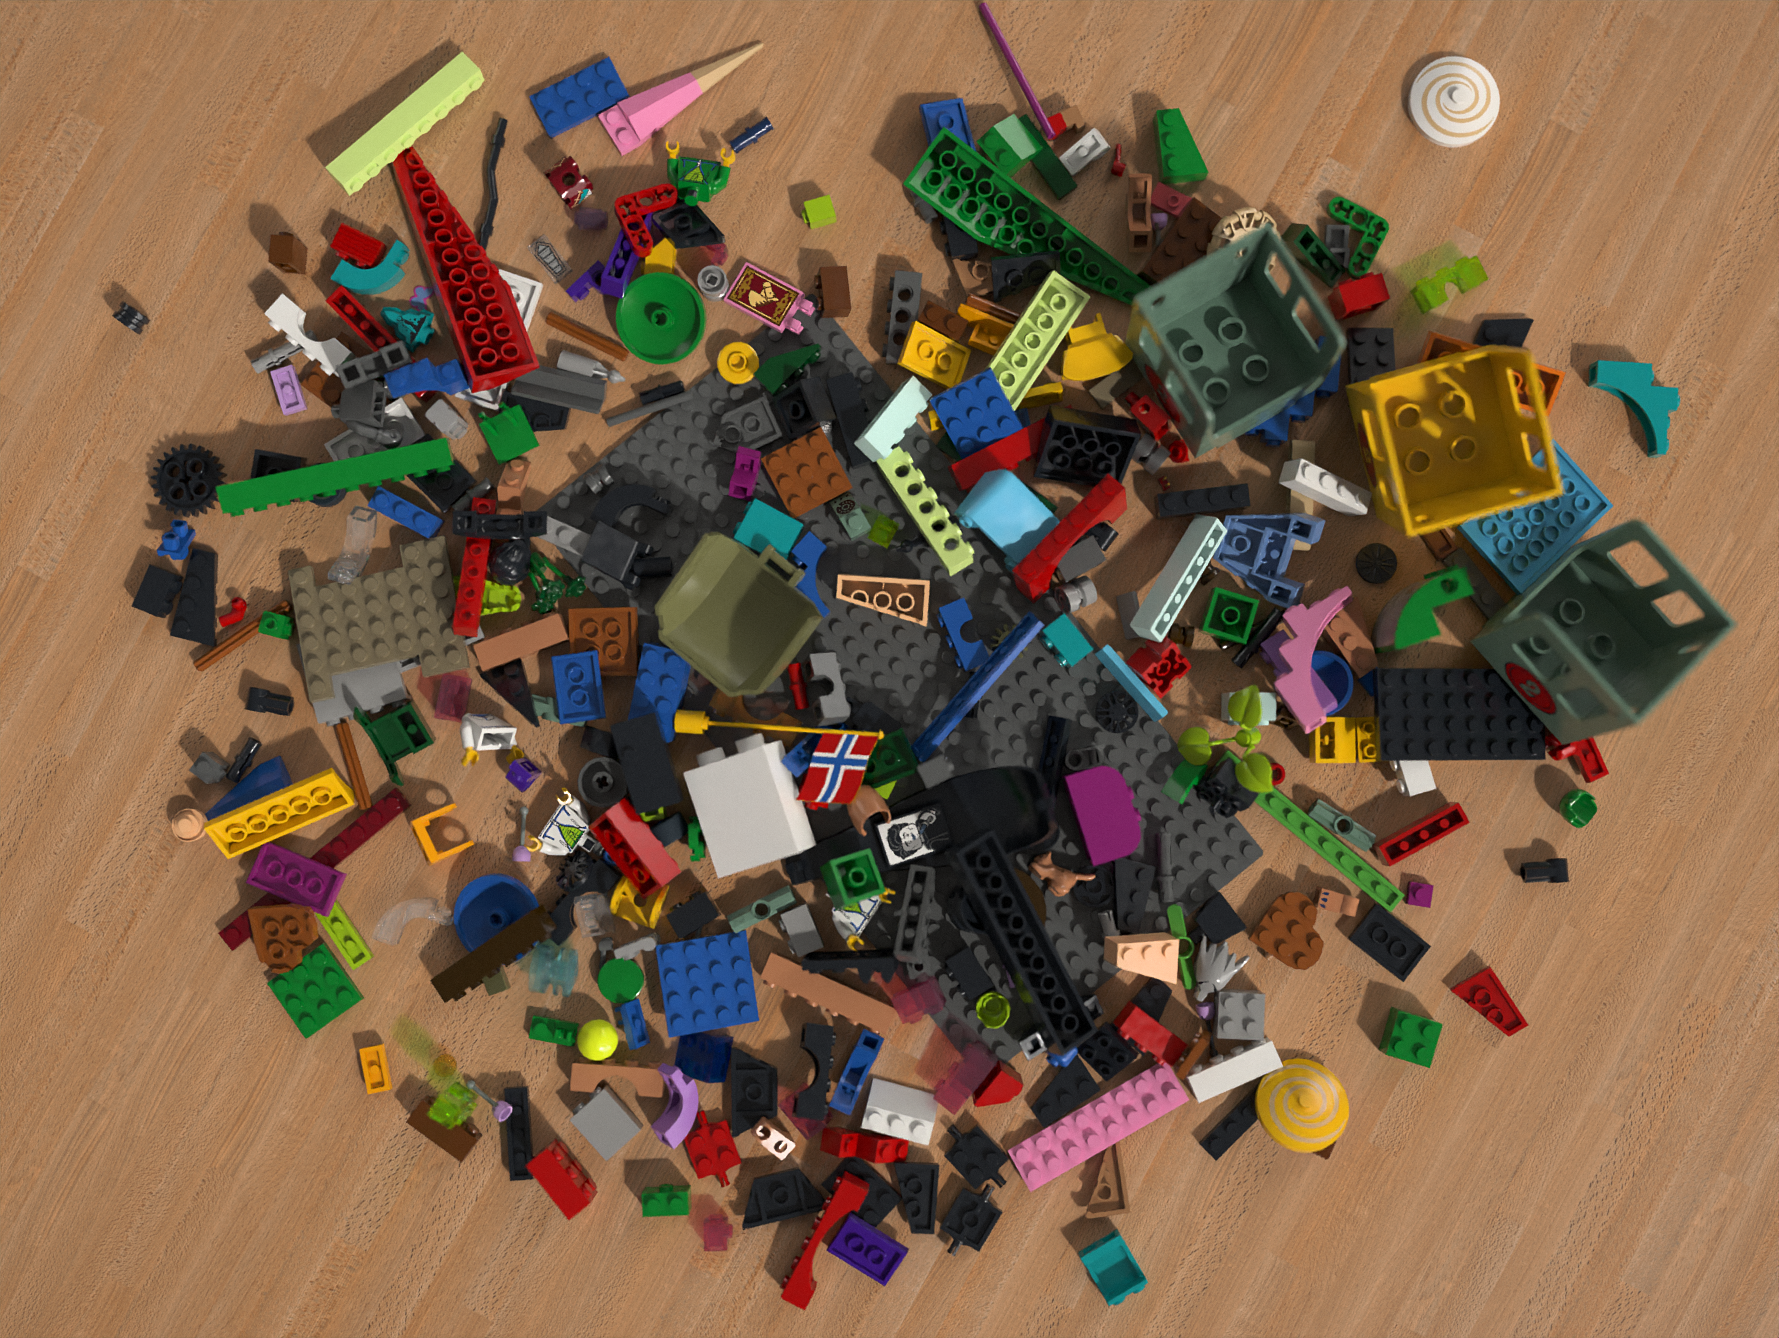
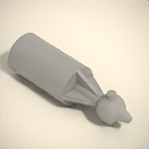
[557,350,626,384]

